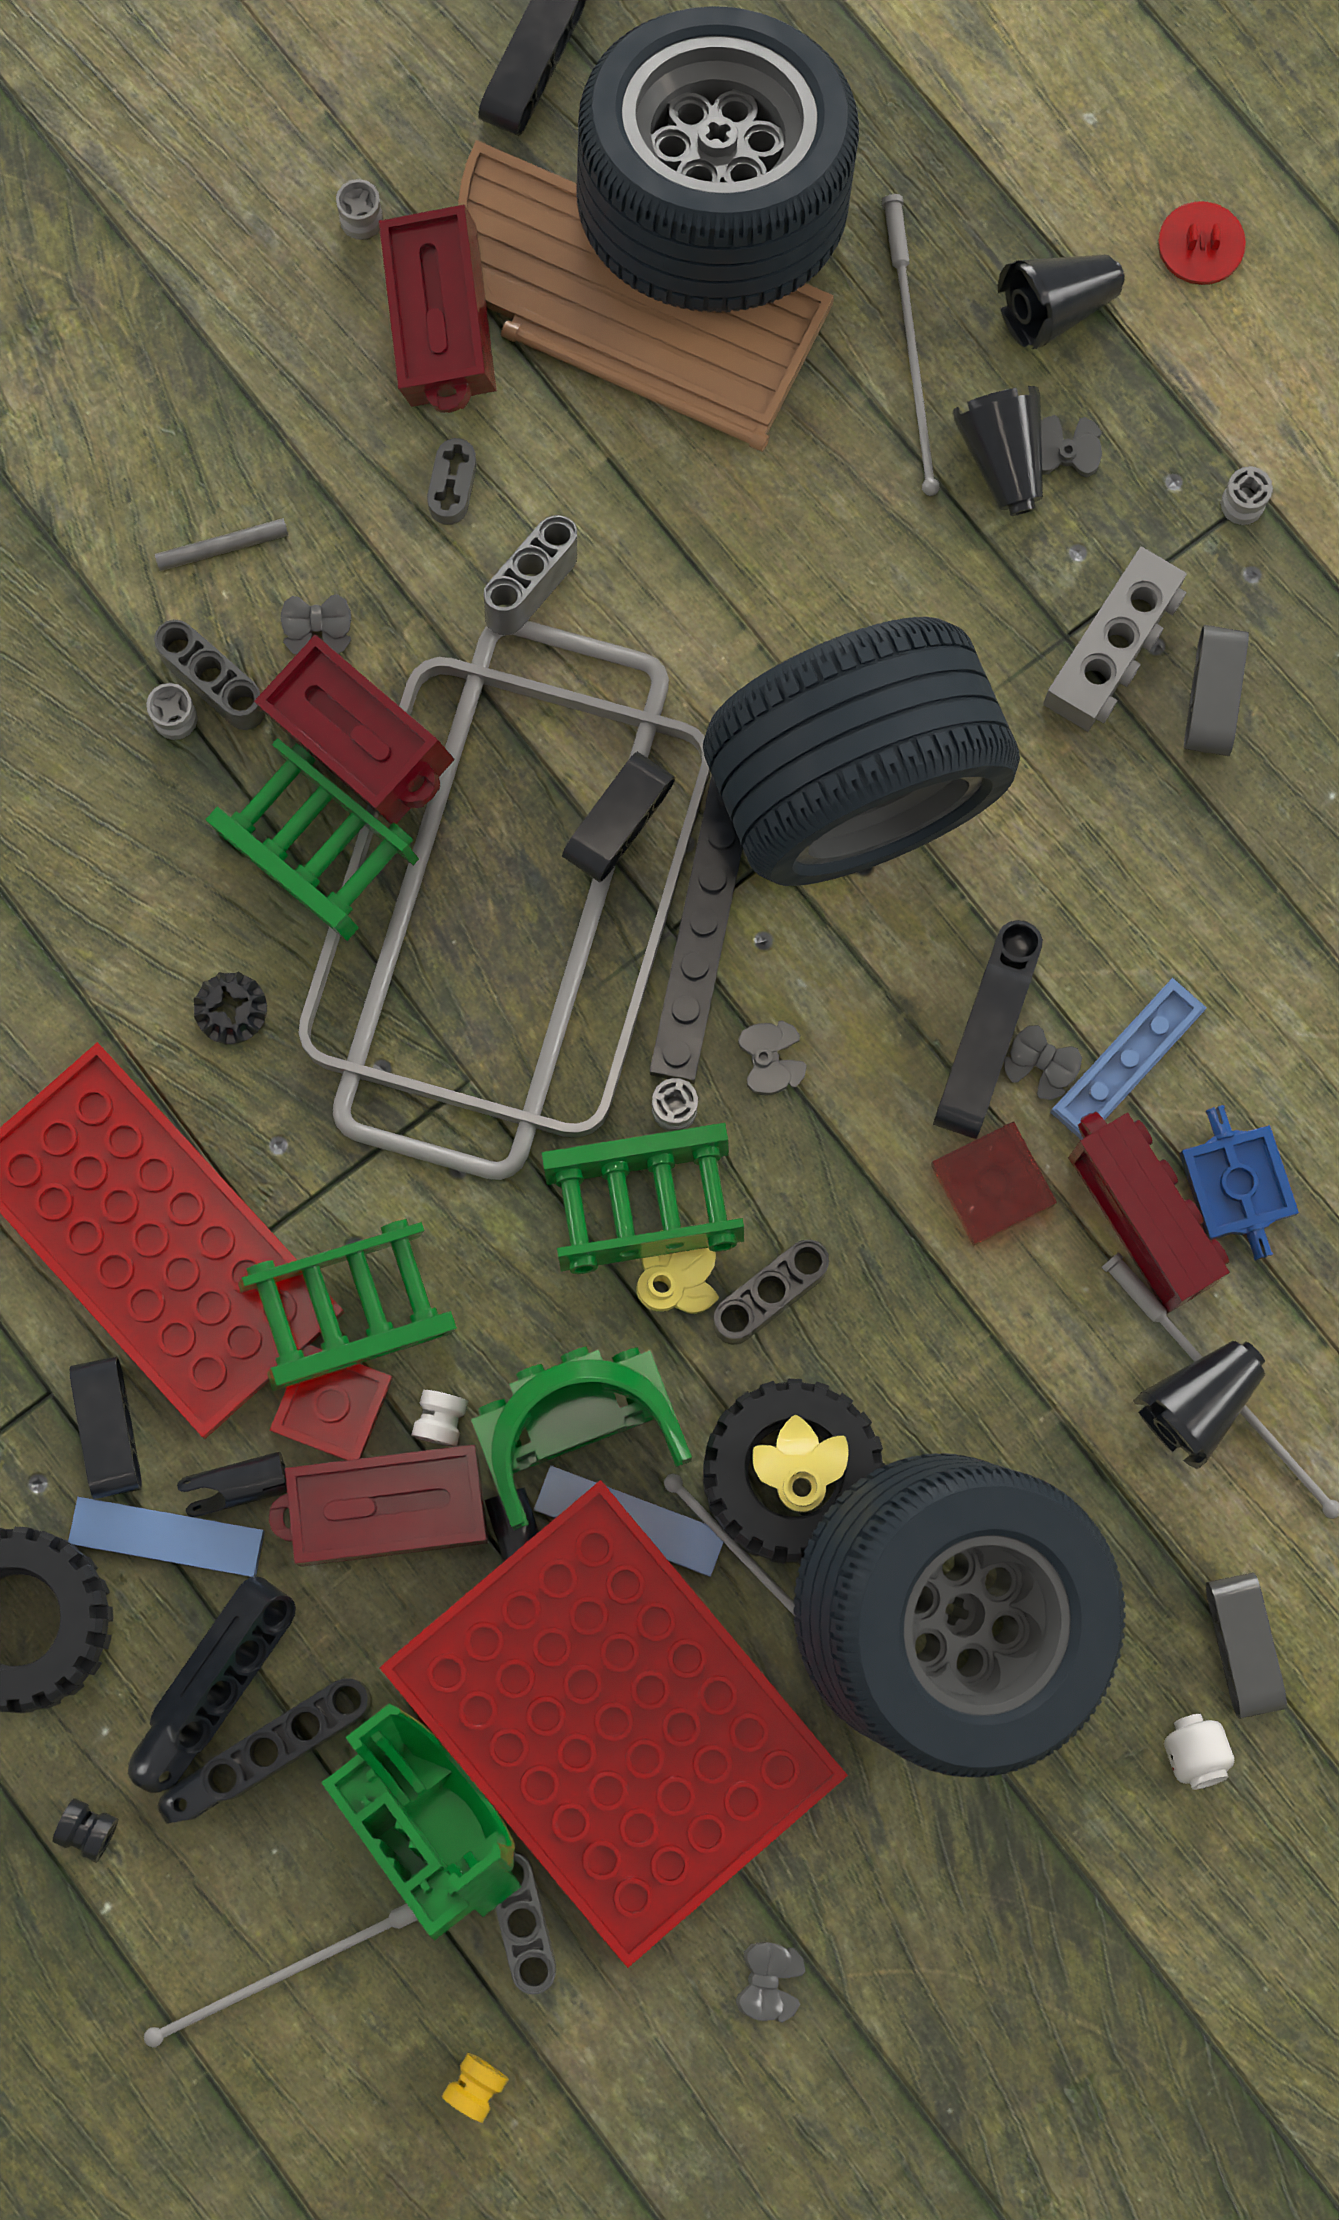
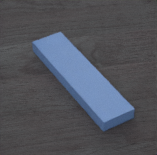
[1050,978,1206,1140]
[534,1465,723,1577]
[68,1497,265,1577]

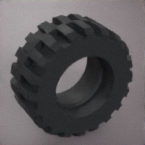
[703,1379,885,1564]
[0,1526,113,1713]

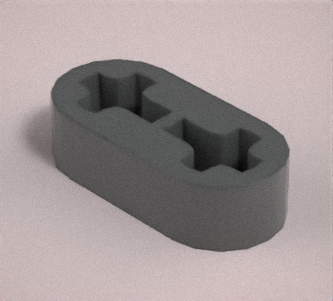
[427,438,477,525]

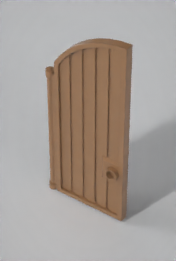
[458,140,834,452]

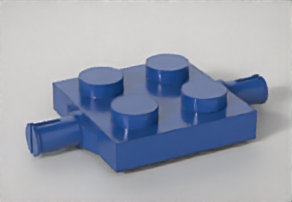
[1179,1105,1299,1261]

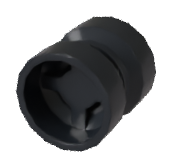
[52,1798,118,1863]

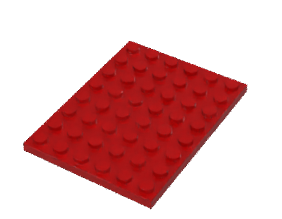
[379,1480,848,1968]

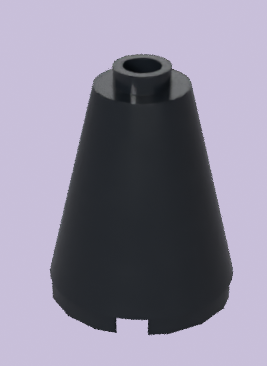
[997,254,1125,349]
[952,386,1043,516]
[1133,1341,1265,1469]

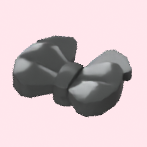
[1041,415,1102,478]
[281,594,351,655]
[738,1020,807,1096]
[1004,1025,1082,1100]
[735,1942,805,2023]

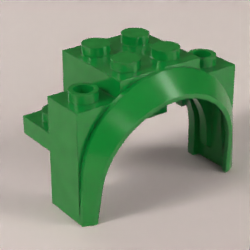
[471,1347,692,1531]
[321,1704,522,1941]

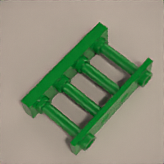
[205,738,419,941]
[541,1123,744,1274]
[238,1219,457,1391]

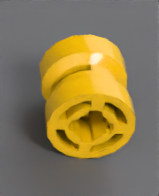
[442,2053,509,2123]

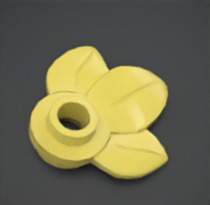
[636,1230,719,1314]
[753,1415,849,1512]

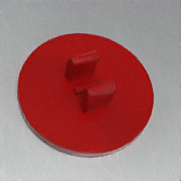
[1158,201,1246,285]

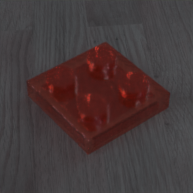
[931,1121,1057,1246]

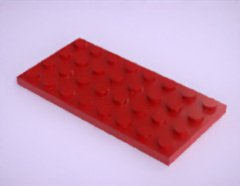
[0,1042,345,1439]

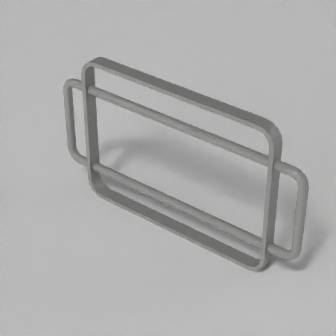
[299,621,710,1180]

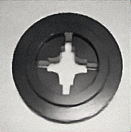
[194,971,267,1044]

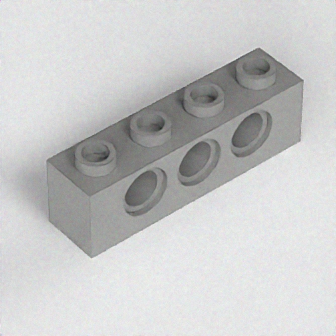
[1043,546,1187,732]

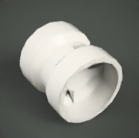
[411,1390,468,1447]

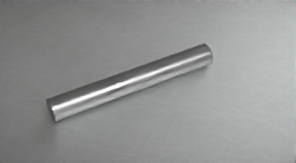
[155,518,289,571]

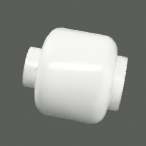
[1164,1714,1235,1790]

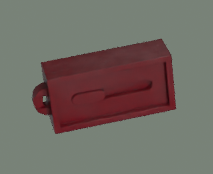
[379,204,497,413]
[254,635,455,824]
[1068,1111,1230,1314]
[269,1445,489,1567]

